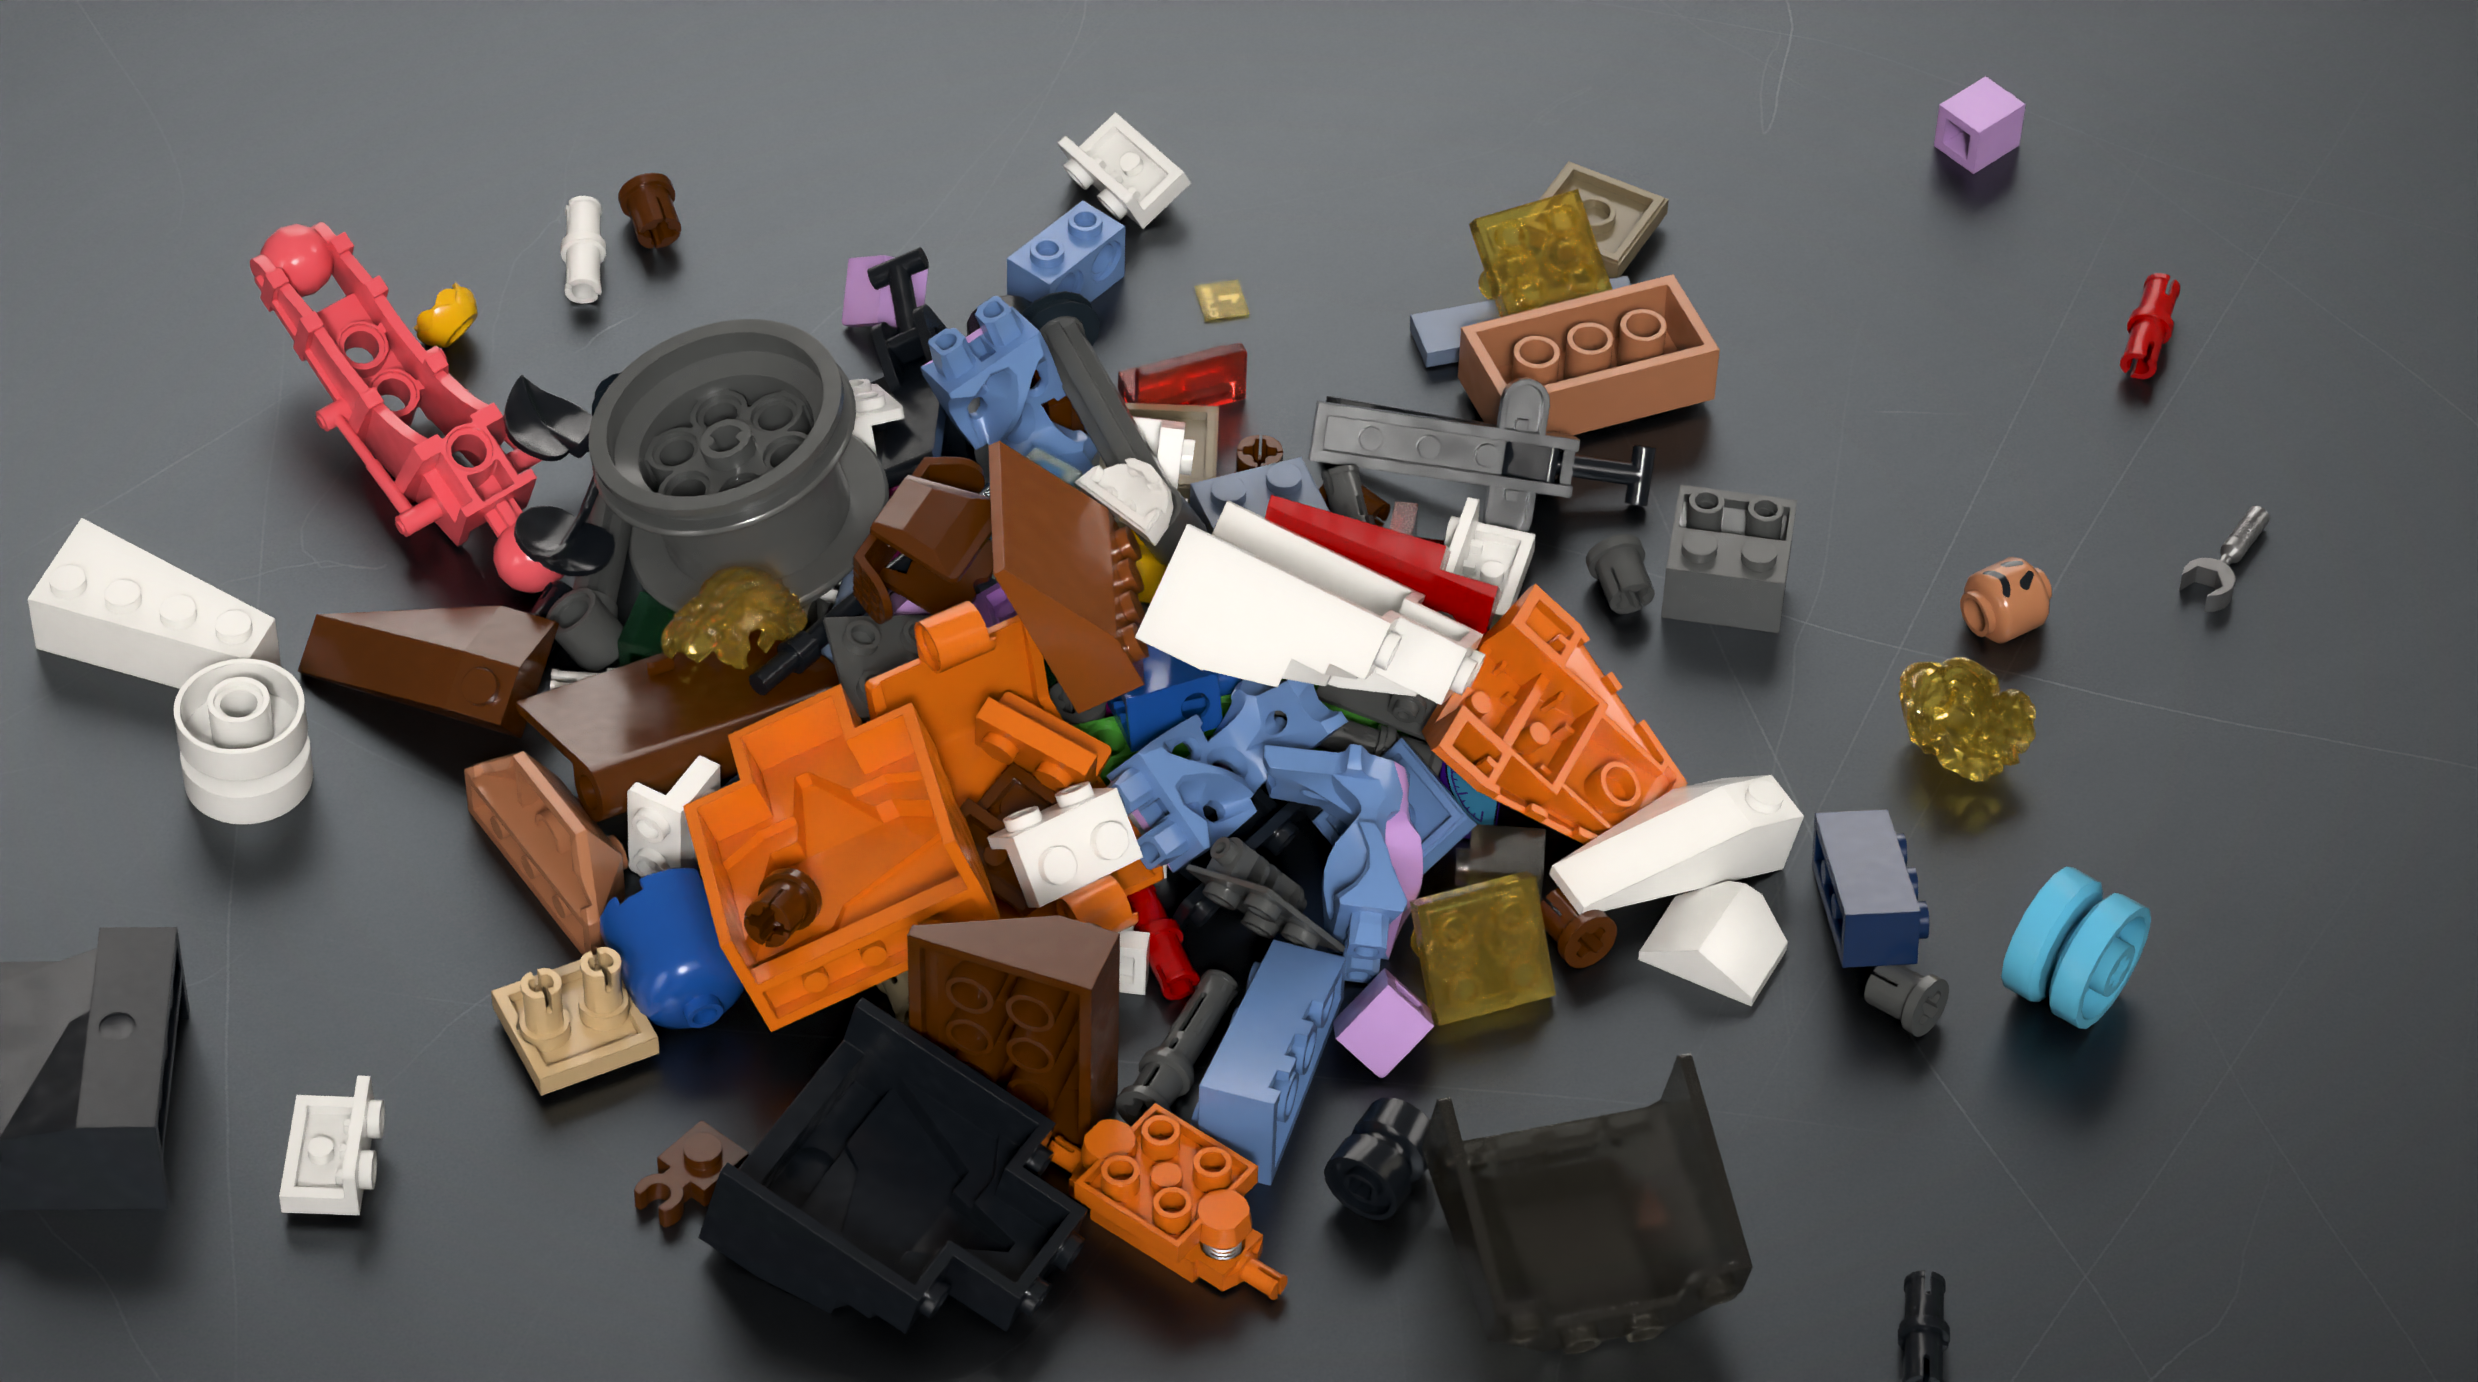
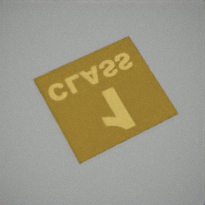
[1194,279,1250,321]

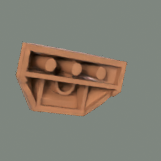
[464,751,628,956]

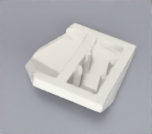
[1638,881,1788,1006]

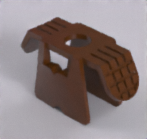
[853,457,993,624]

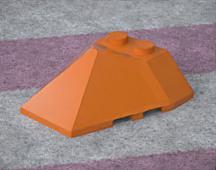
[1421,583,1688,845]

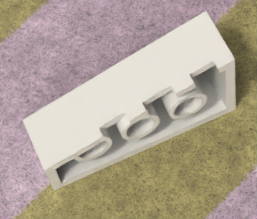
[28,518,281,689]

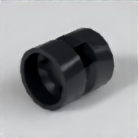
[1324,1097,1442,1220]

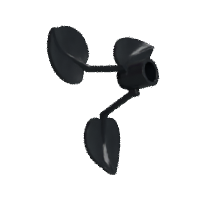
[504,375,615,577]

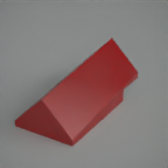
[1265,495,1502,638]

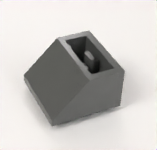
[1661,485,1797,633]

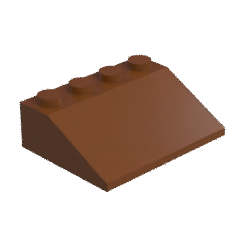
[988,441,1149,714]

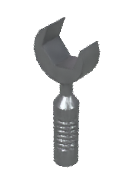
[2179,506,2270,612]

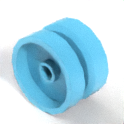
[2001,866,2151,1029]

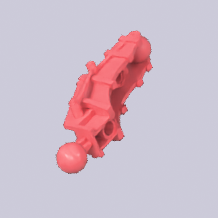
[250,222,564,594]

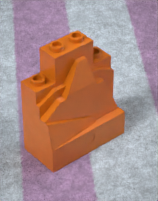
[683,684,1001,1032]

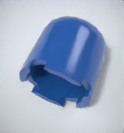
[600,868,744,1029]

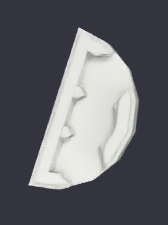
[1074,458,1174,546]

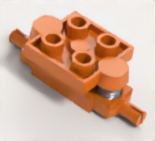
[1047,1103,1288,1300]

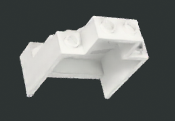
[1135,501,1486,705]

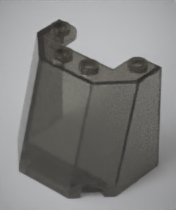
[1422,1053,1753,1354]

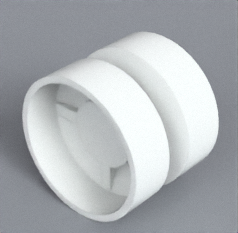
[174,659,313,824]

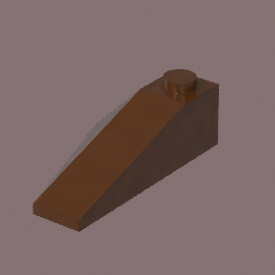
[298,605,559,738]

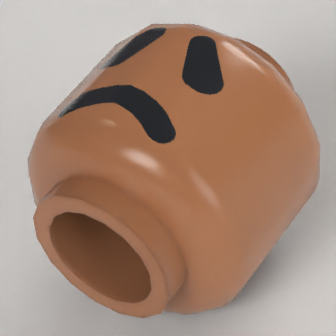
[1960,557,2052,644]

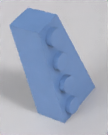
[1190,940,1346,1186]

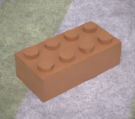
[1458,274,1720,435]

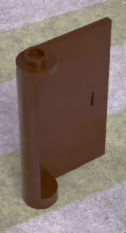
[516,616,866,822]

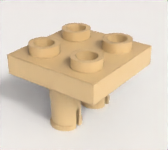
[491,947,659,1096]

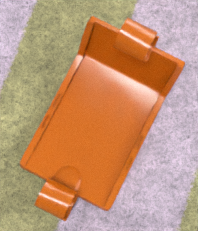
[865,601,1164,933]

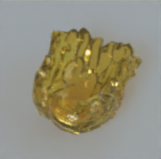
[661,566,808,670]
[1898,657,2036,782]

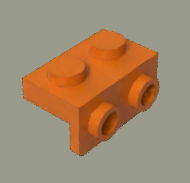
[975,692,1112,792]

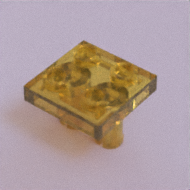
[1469,189,1612,317]
[1409,871,1556,1026]

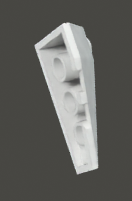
[1549,775,1804,915]

